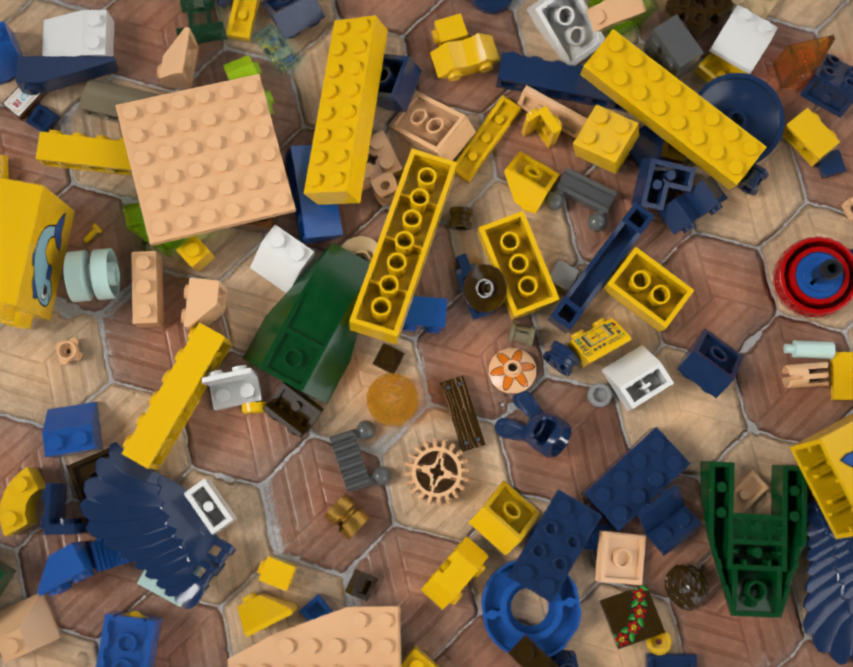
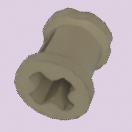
[507,321,536,348]

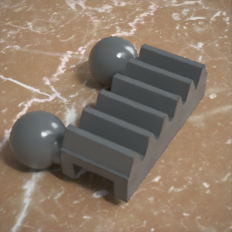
[545,167,618,232]
[330,420,391,493]

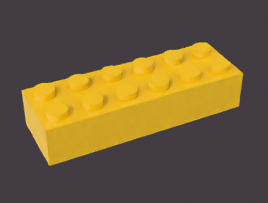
[122,322,233,469]

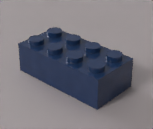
[580,427,691,531]

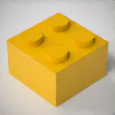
[573,104,639,174]

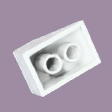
[526,0,605,66]
[42,10,114,56]

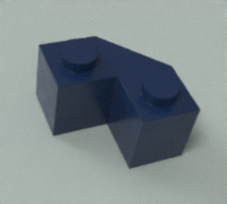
[658,176,728,235]

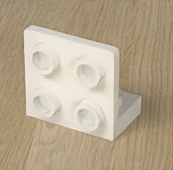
[202,365,263,411]

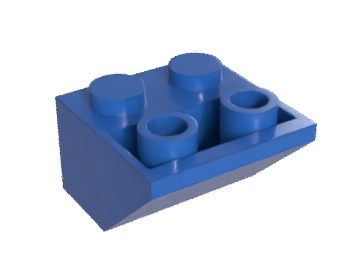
[37,541,96,597]

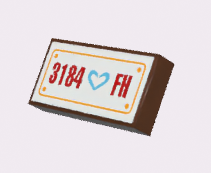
[2,87,47,121]

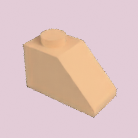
[586,0,646,32]

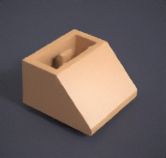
[181,278,228,331]

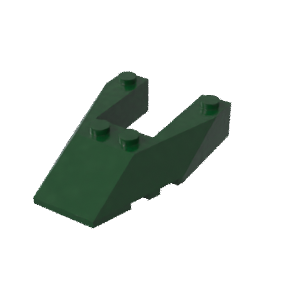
[700,461,807,618]

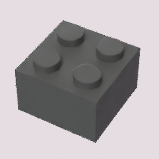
[644,14,704,79]

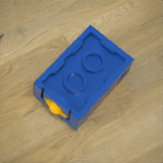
[96,610,163,667]

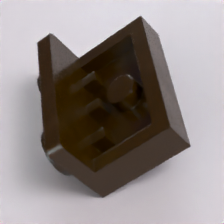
[263,382,324,438]

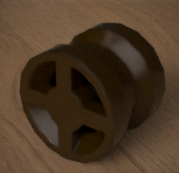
[449,206,473,231]

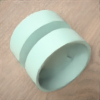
[64,248,120,302]

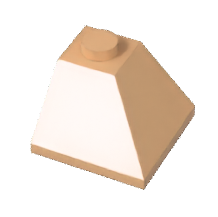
[157,27,199,90]
[0,594,62,663]

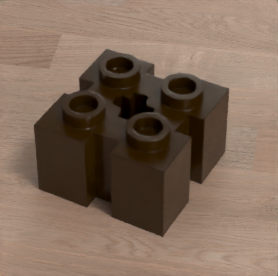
[665,0,734,42]

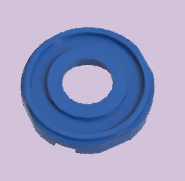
[481,559,581,657]

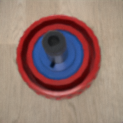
[772,236,853,318]

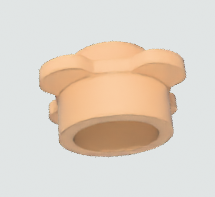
[55,338,83,365]

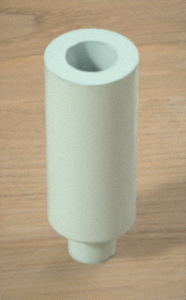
[783,340,835,359]

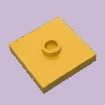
[830,352,853,401]

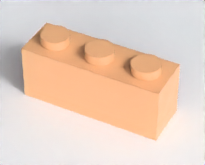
[131,251,164,328]

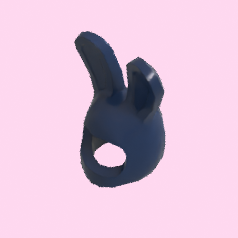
[495,391,572,458]

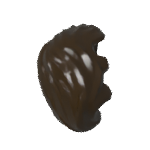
[665,564,709,611]

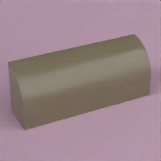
[79,79,160,123]

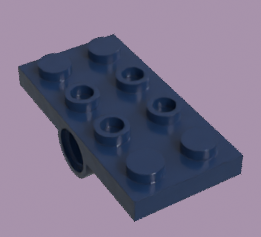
[507,489,602,603]

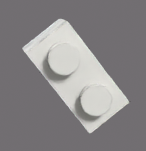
[184,479,238,535]

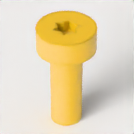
[83,223,103,243]

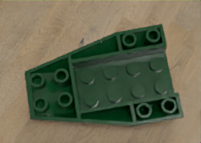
[243,243,370,404]

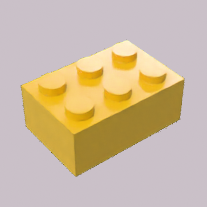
[602,247,694,332]

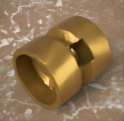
[324,493,371,540]

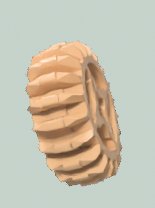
[404,439,470,506]

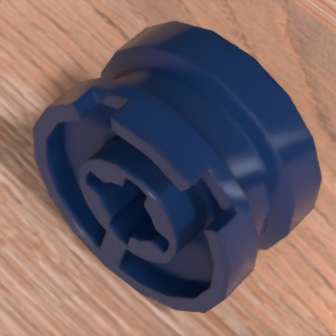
[542,341,581,377]

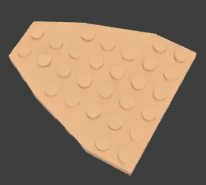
[228,606,401,667]

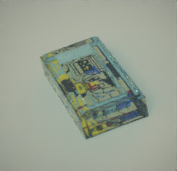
[252,23,299,74]

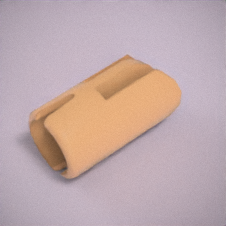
[782,362,829,388]

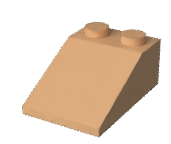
[388,91,475,161]

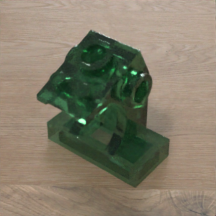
[176,0,228,44]

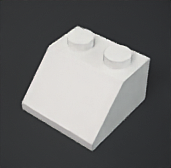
[709,4,778,74]
[250,225,317,293]

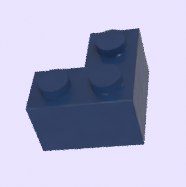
[631,158,696,211]

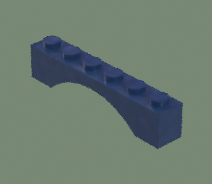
[547,202,655,334]

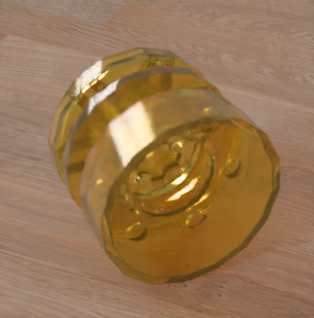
[367,373,418,427]

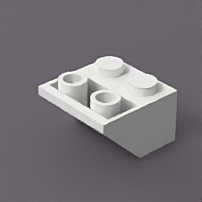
[601,345,674,411]

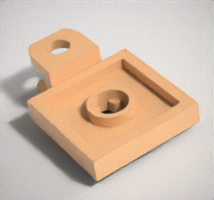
[362,130,403,206]

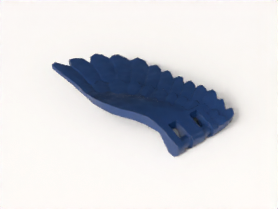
[80,442,236,609]
[802,500,853,665]

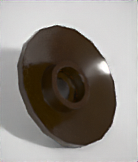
[463,264,507,312]

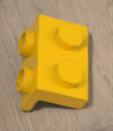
[521,105,562,148]

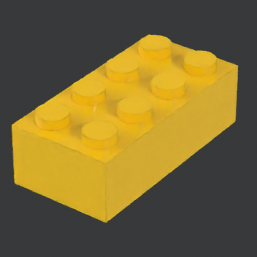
[477,211,560,321]

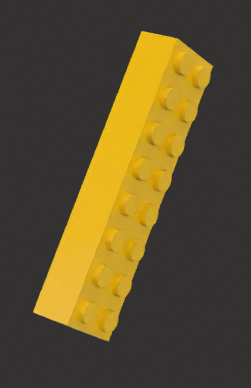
[304,15,388,205]
[580,29,766,190]
[349,149,457,345]

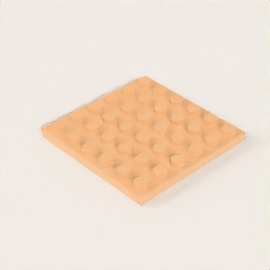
[115,74,296,246]

